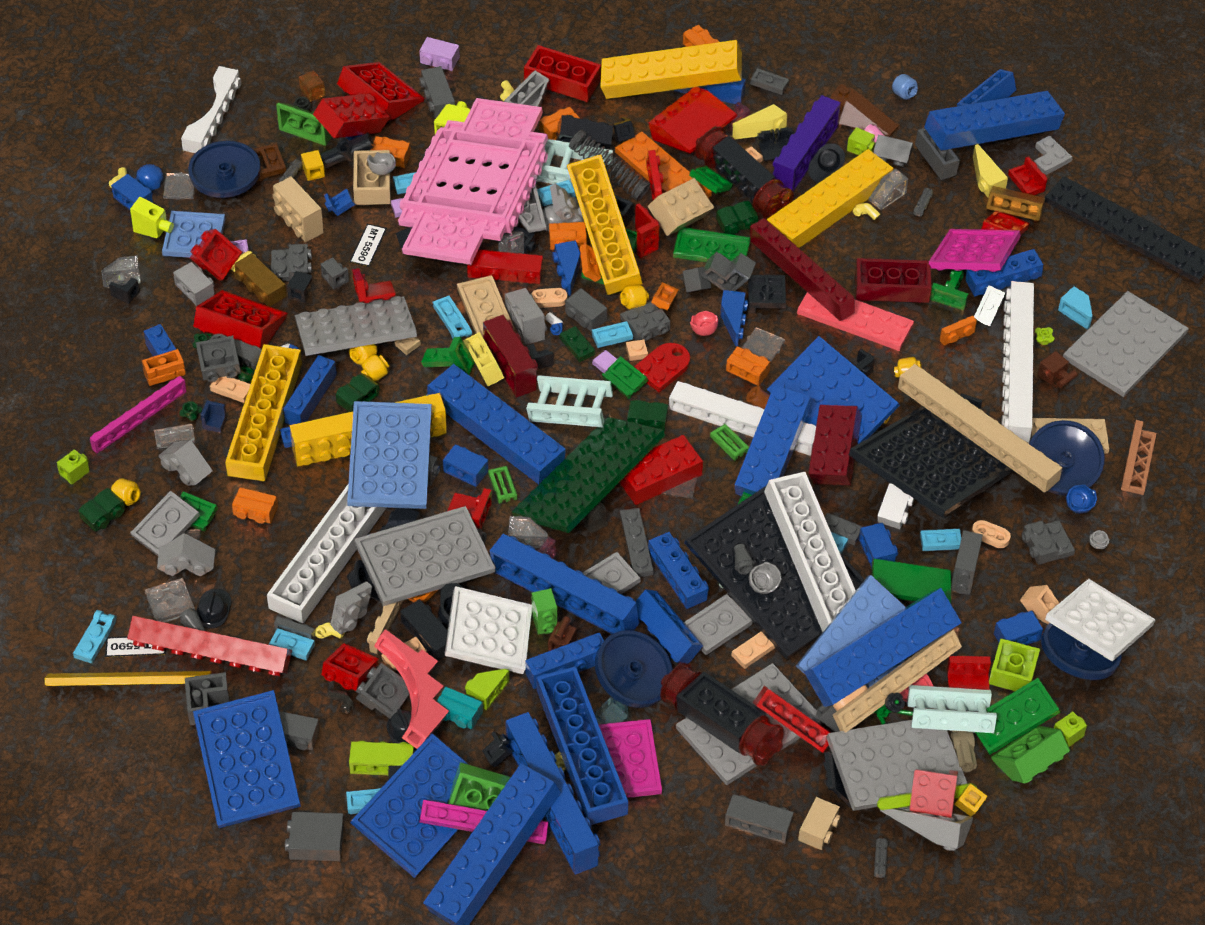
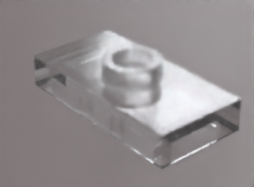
[154,423,195,449]

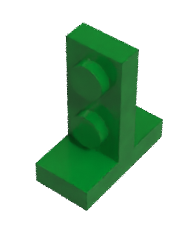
[930,269,968,310]
[421,337,475,375]

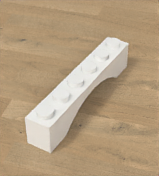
[181,66,241,153]

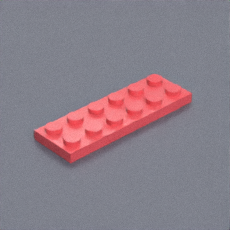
[797,292,914,351]

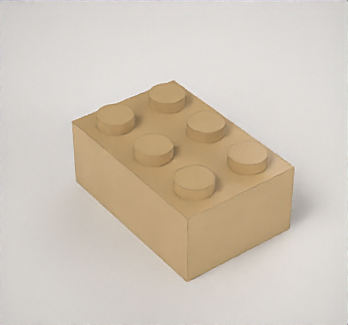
[353,150,391,205]
[273,177,324,243]
[647,178,714,236]

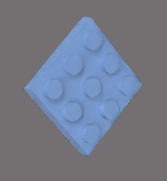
[162,211,226,258]

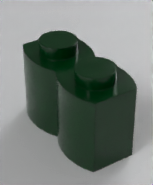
[716,201,758,235]
[336,373,379,412]
[627,400,668,431]
[78,488,125,532]

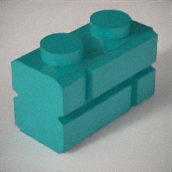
[436,687,483,729]

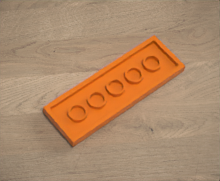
[615,132,712,198]

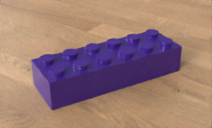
[772,95,841,194]

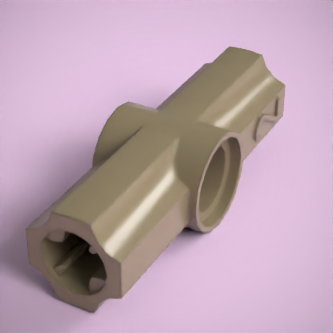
[950,710,977,772]

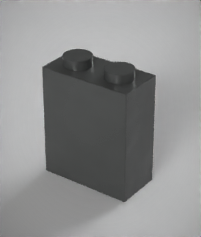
[951,530,983,595]
[285,812,344,861]

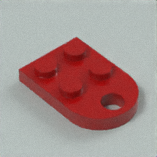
[646,150,663,201]
[634,343,690,393]

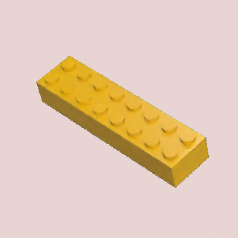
[601,40,742,99]
[767,149,894,248]
[567,154,642,295]
[225,344,302,481]
[289,393,447,467]

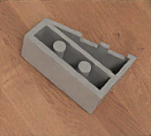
[504,70,549,107]
[505,288,547,345]

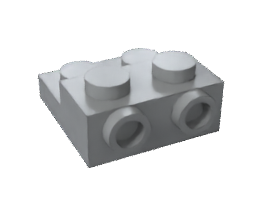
[550,183,584,223]
[330,582,372,635]

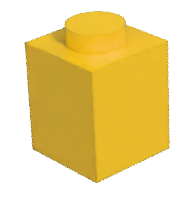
[301,150,325,181]
[954,784,987,816]

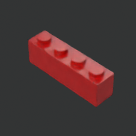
[467,250,543,284]
[753,685,831,753]

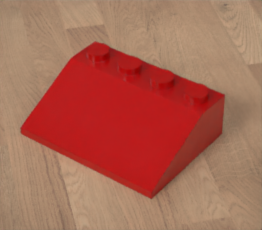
[337,62,425,120]
[648,87,737,153]
[193,290,288,349]

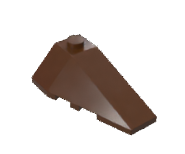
[830,83,899,137]

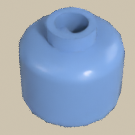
[892,74,918,100]

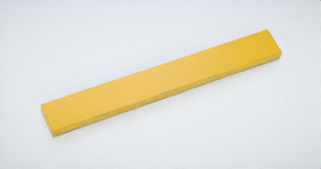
[45,671,212,686]

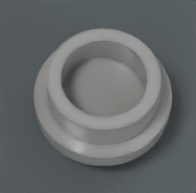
[1089,530,1109,549]

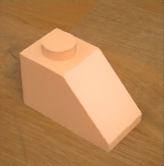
[1020,585,1059,624]

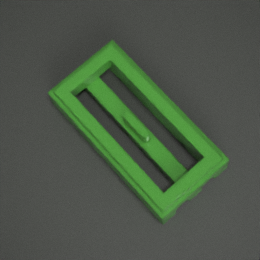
[710,424,749,461]
[488,466,517,504]

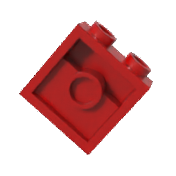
[981,211,1030,243]
[190,229,242,281]
[321,643,379,691]

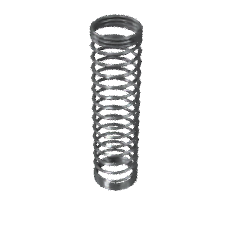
[569,130,651,201]

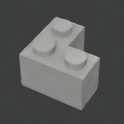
[158,440,213,486]
[157,533,215,576]

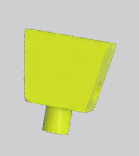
[434,101,470,134]
[130,197,174,238]

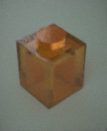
[299,71,325,102]

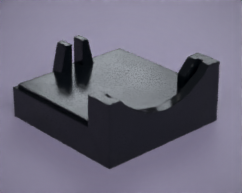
[747,275,786,313]

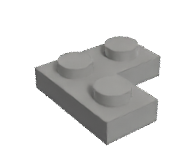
[1034,136,1072,175]

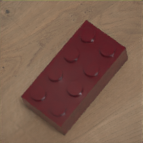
[855,258,931,303]
[483,315,538,398]
[808,405,862,486]

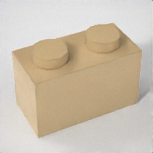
[798,797,841,850]

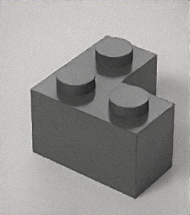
[701,252,756,291]
[185,672,229,725]

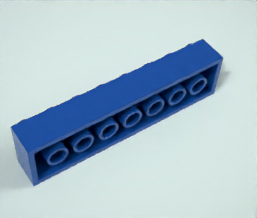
[924,91,1065,151]
[427,364,566,485]
[490,534,639,634]
[804,588,962,707]
[537,666,628,825]
[506,712,600,875]
[423,763,561,925]

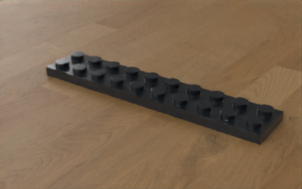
[1045,176,1205,284]

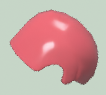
[690,311,719,336]

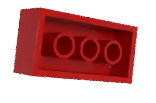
[524,45,601,102]
[313,93,390,139]
[619,435,703,505]

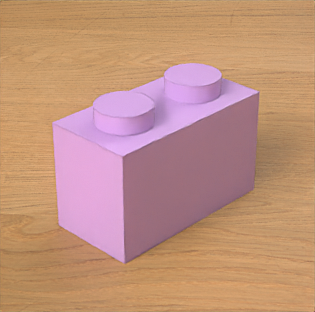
[420,37,460,71]

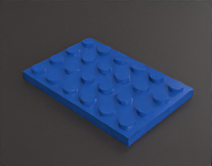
[767,336,900,444]
[193,690,301,828]
[350,734,469,878]

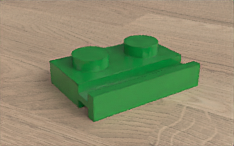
[689,166,733,194]
[602,356,648,399]
[180,491,218,532]

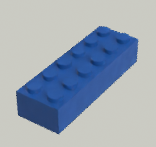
[735,385,811,496]

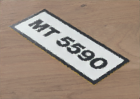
[349,223,387,267]
[105,636,166,657]

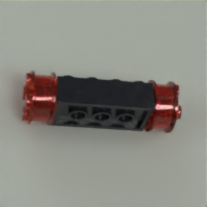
[695,126,794,220]
[660,662,784,766]

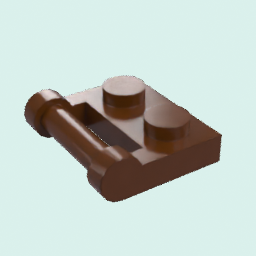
[253,143,286,181]

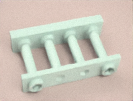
[536,139,613,186]
[526,376,613,427]
[907,685,997,733]

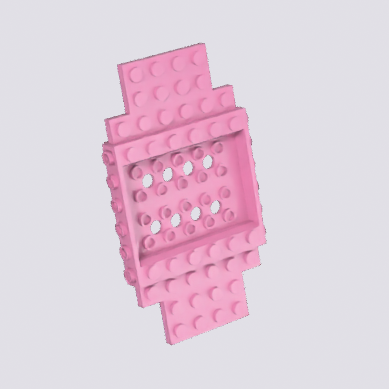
[398,98,548,265]

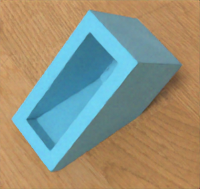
[1058,287,1092,330]

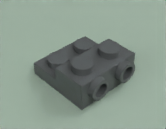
[271,244,312,282]
[620,301,670,341]
[196,336,241,382]
[1021,520,1075,565]
[356,663,409,719]

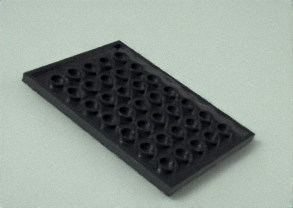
[848,406,1014,517]
[684,485,864,660]

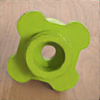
[1035,327,1055,345]

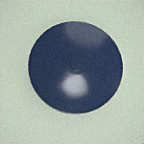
[188,141,261,198]
[1029,420,1105,496]
[1041,623,1122,680]
[595,630,673,708]

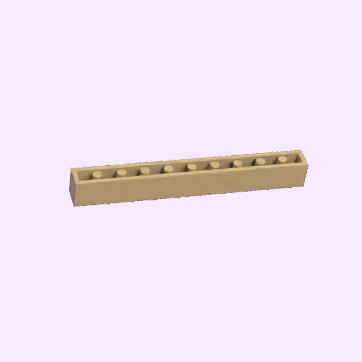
[898,364,1062,492]

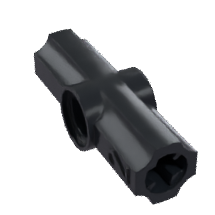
[320,133,375,168]

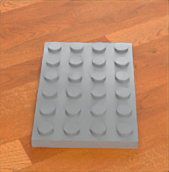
[1063,291,1189,397]
[295,296,417,356]
[355,506,495,606]
[676,663,823,785]
[826,720,967,811]

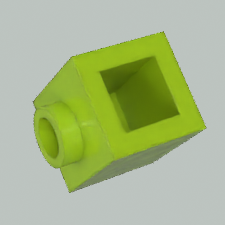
[847,127,876,155]
[57,449,90,485]
[1054,712,1087,747]

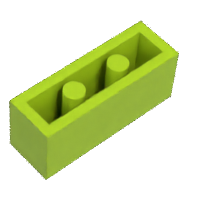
[349,741,414,775]

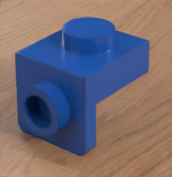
[324,189,355,216]

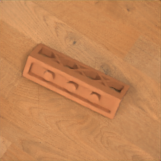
[1121,420,1156,495]

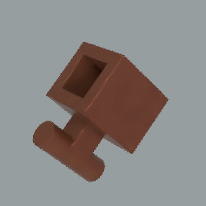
[1038,351,1078,388]
[548,616,577,651]

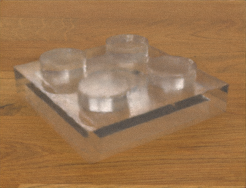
[145,578,195,622]

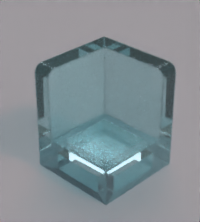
[596,697,628,724]

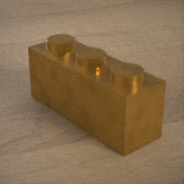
[986,186,1045,221]
[234,253,287,307]

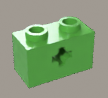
[532,588,557,635]

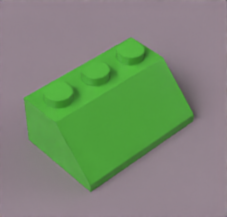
[276,103,332,146]
[991,726,1070,783]
[448,762,511,811]

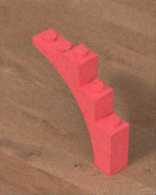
[374,629,449,749]

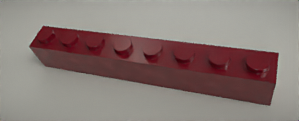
[750,218,855,321]

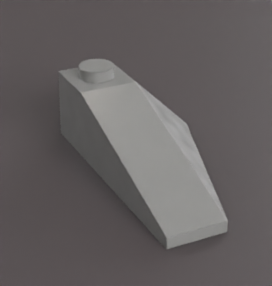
[518,185,547,233]
[880,806,973,851]

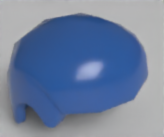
[136,164,164,190]
[1065,484,1097,514]

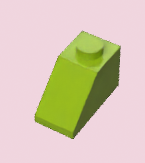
[465,669,509,710]

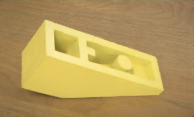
[733,104,787,139]
[973,144,1008,197]
[463,332,504,386]

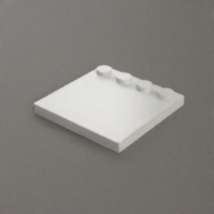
[1045,579,1155,662]
[445,586,532,674]

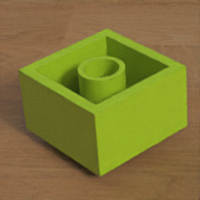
[989,638,1040,691]

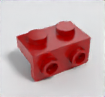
[1008,156,1047,195]

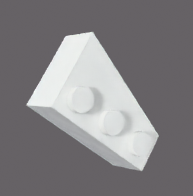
[878,483,914,529]

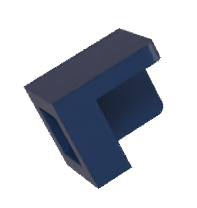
[201,401,227,433]

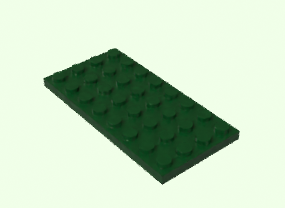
[512,417,665,533]

